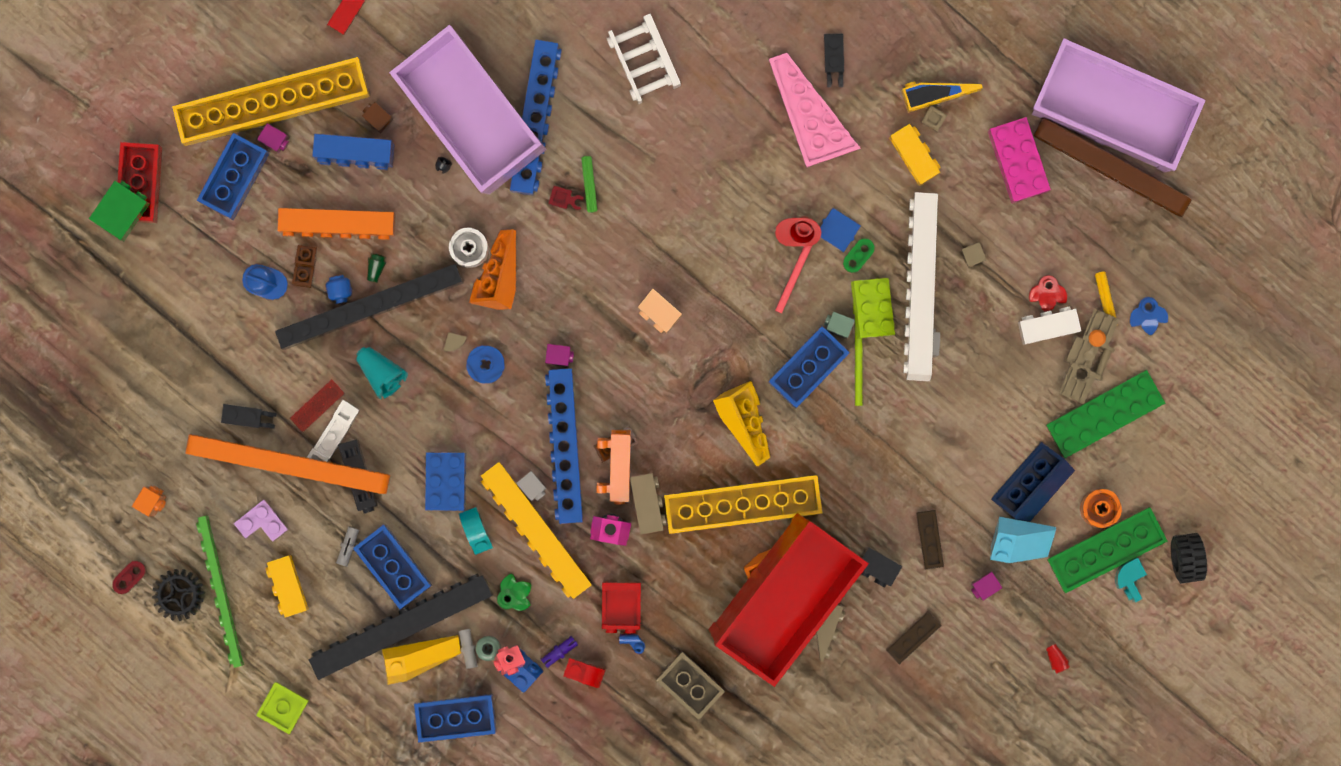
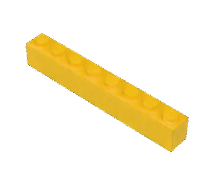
[480,462,592,599]

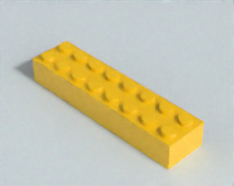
[664,475,822,534]

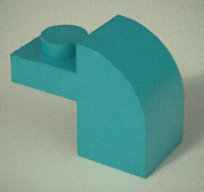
[459,507,493,555]
[1115,557,1147,603]

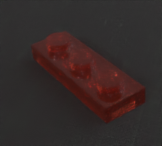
[289,379,345,433]

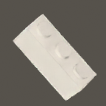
[1018,306,1081,345]

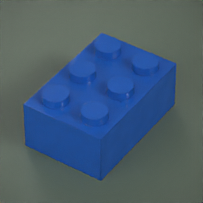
[425,452,466,511]

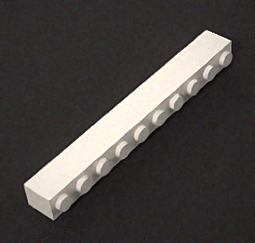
[903,192,938,381]

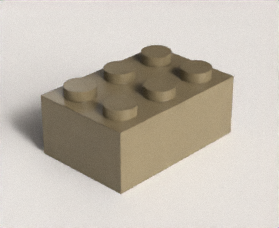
[630,473,667,535]
[656,651,725,720]

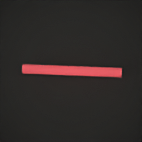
[775,246,812,314]

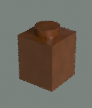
[362,102,393,134]

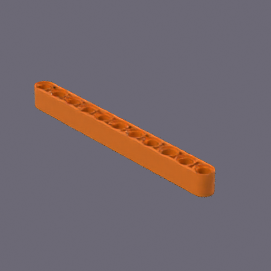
[185,434,390,494]

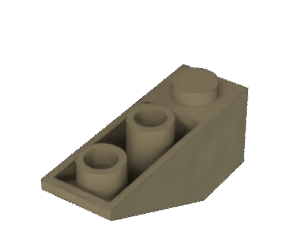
[816,605,845,661]

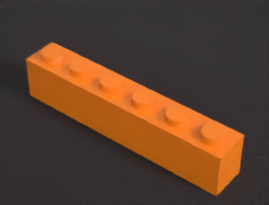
[278,208,395,240]

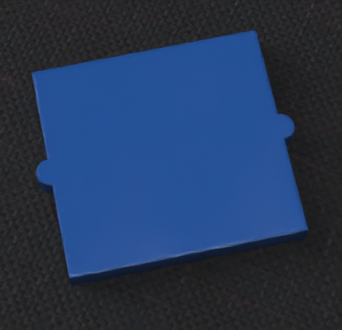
[820,208,861,252]

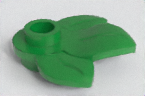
[497,574,531,611]

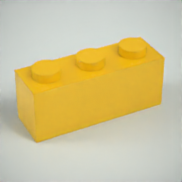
[889,124,941,186]
[265,555,309,618]

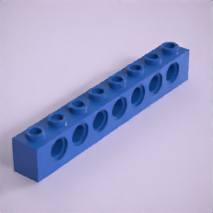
[510,40,562,196]
[545,368,583,524]

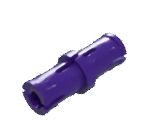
[540,636,578,668]

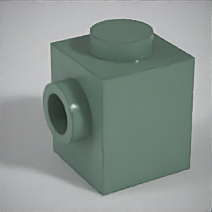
[824,312,855,339]

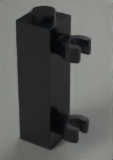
[338,439,378,514]

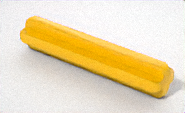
[1095,271,1118,325]

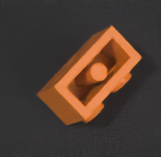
[132,485,166,517]

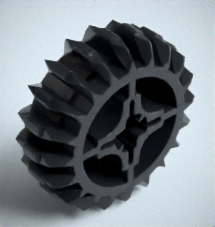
[152,569,205,621]

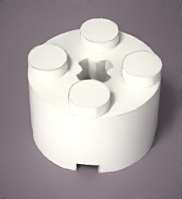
[449,228,489,268]

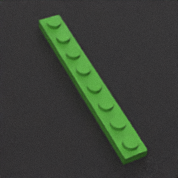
[196,516,244,668]

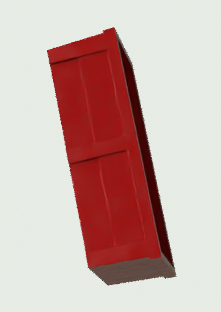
[708,513,869,687]

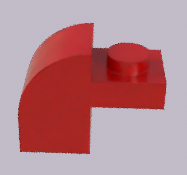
[563,658,606,688]

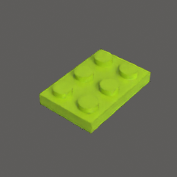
[851,278,895,339]

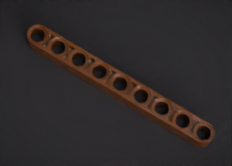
[1033,118,1192,217]

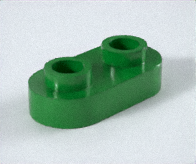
[843,239,875,273]

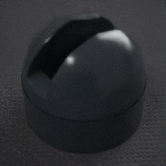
[435,157,452,174]

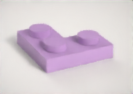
[234,500,288,542]

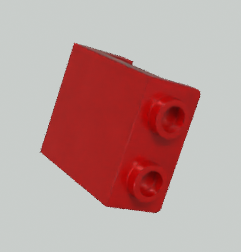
[602,582,641,633]

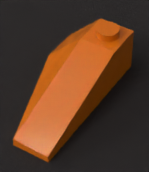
[469,229,516,310]

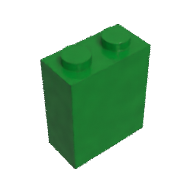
[89,181,150,242]

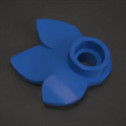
[1130,297,1168,335]

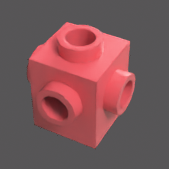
[493,645,525,676]

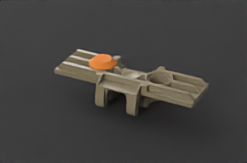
[1059,309,1119,404]

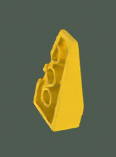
[713,381,770,466]
[382,635,461,685]

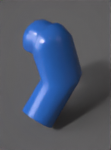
[619,634,645,654]

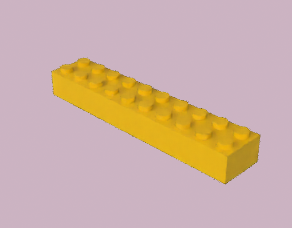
[172,57,370,146]

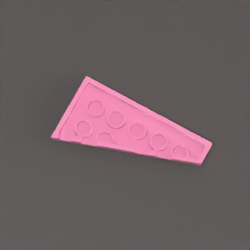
[769,53,861,168]

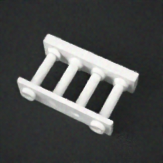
[606,14,681,104]

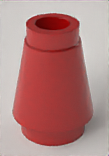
[1046,644,1070,674]

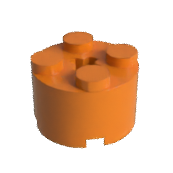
[1080,489,1122,528]

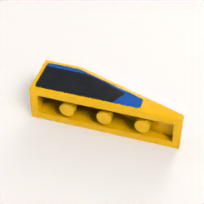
[901,81,983,113]

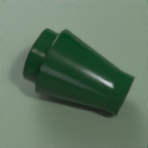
[367,253,386,283]

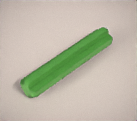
[581,156,597,213]

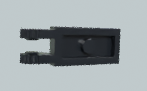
[824,34,844,87]
[221,404,277,429]

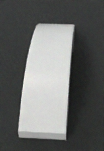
[307,400,359,462]

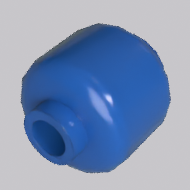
[326,275,352,304]

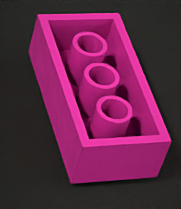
[988,117,1051,204]

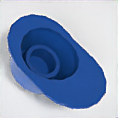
[242,264,288,300]

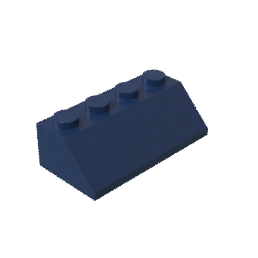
[991,442,1075,522]

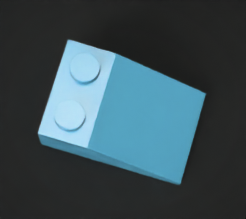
[990,517,1056,563]

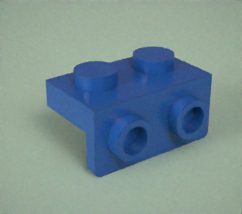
[500,649,543,693]

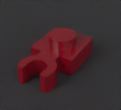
[548,186,584,210]

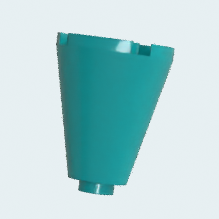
[356,347,408,399]

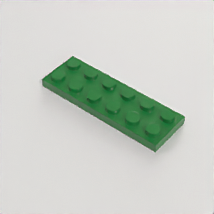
[1046,370,1166,459]
[1047,507,1168,594]

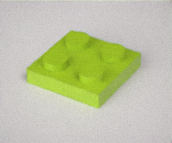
[256,682,309,735]

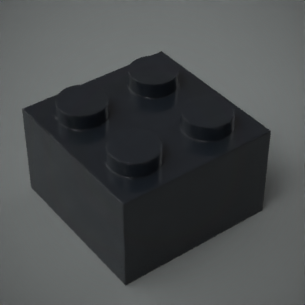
[861,547,903,588]

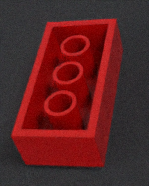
[117,142,162,223]

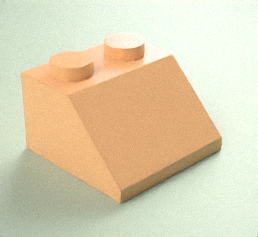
[638,289,682,334]

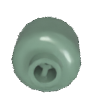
[476,636,501,661]

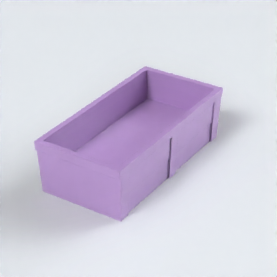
[389,25,547,195]
[1032,39,1206,173]

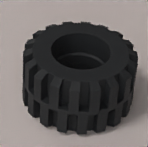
[1171,533,1207,584]

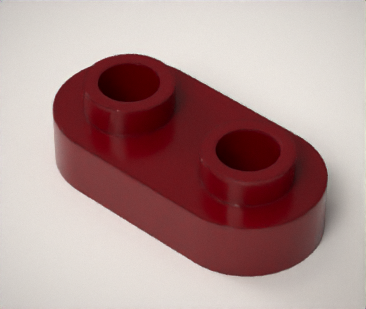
[112,561,146,594]

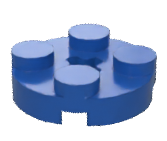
[466,346,505,384]

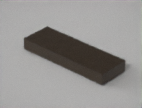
[916,510,944,570]
[886,611,942,665]

